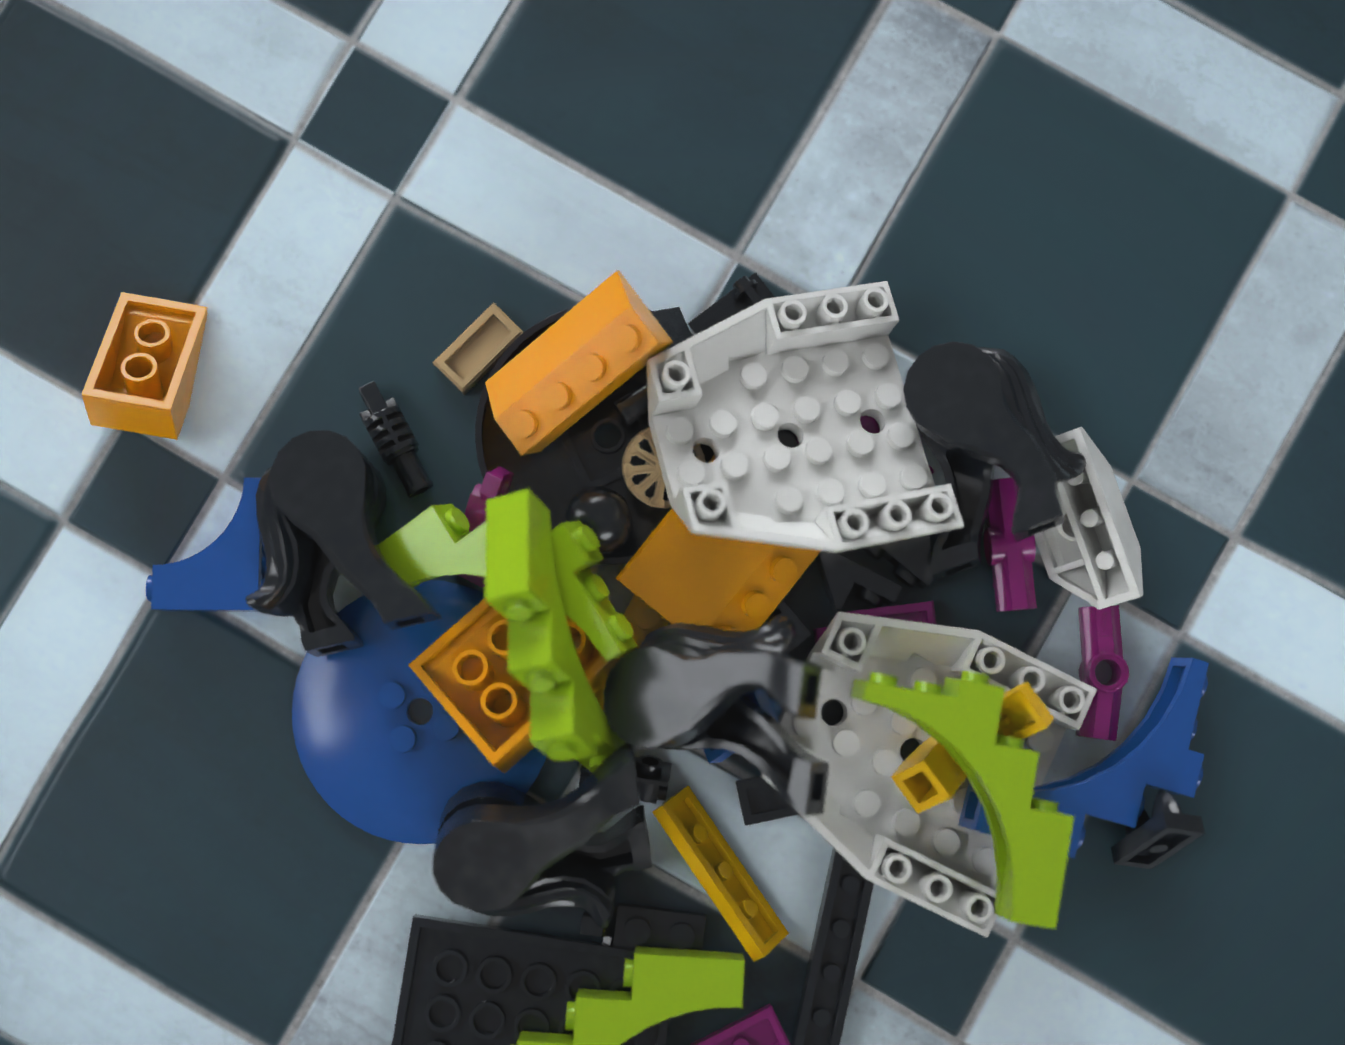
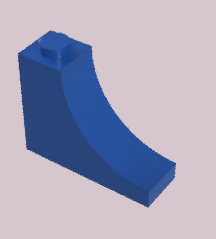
[146,477,266,612]

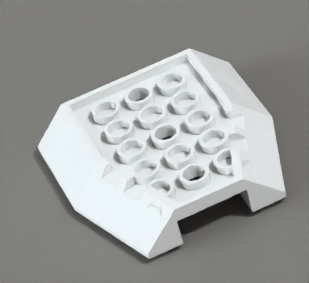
[646,281,964,553]
[762,612,1097,938]

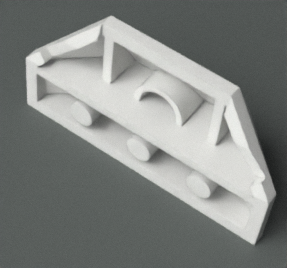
[1035,427,1143,610]

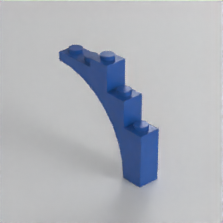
[958,657,1209,859]

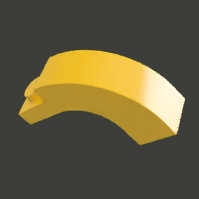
[891,681,1054,814]

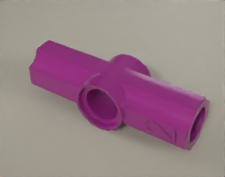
[984,477,1037,612]

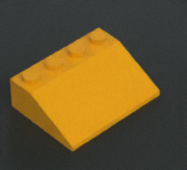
[615,455,821,632]
[408,598,636,774]

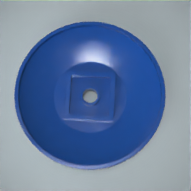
[292,580,547,844]

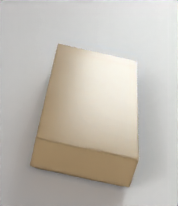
[432,303,524,395]

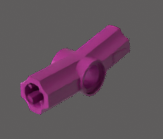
[1075,605,1129,741]

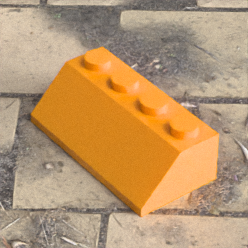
[485,270,673,456]

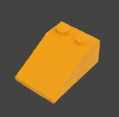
[81,292,208,440]

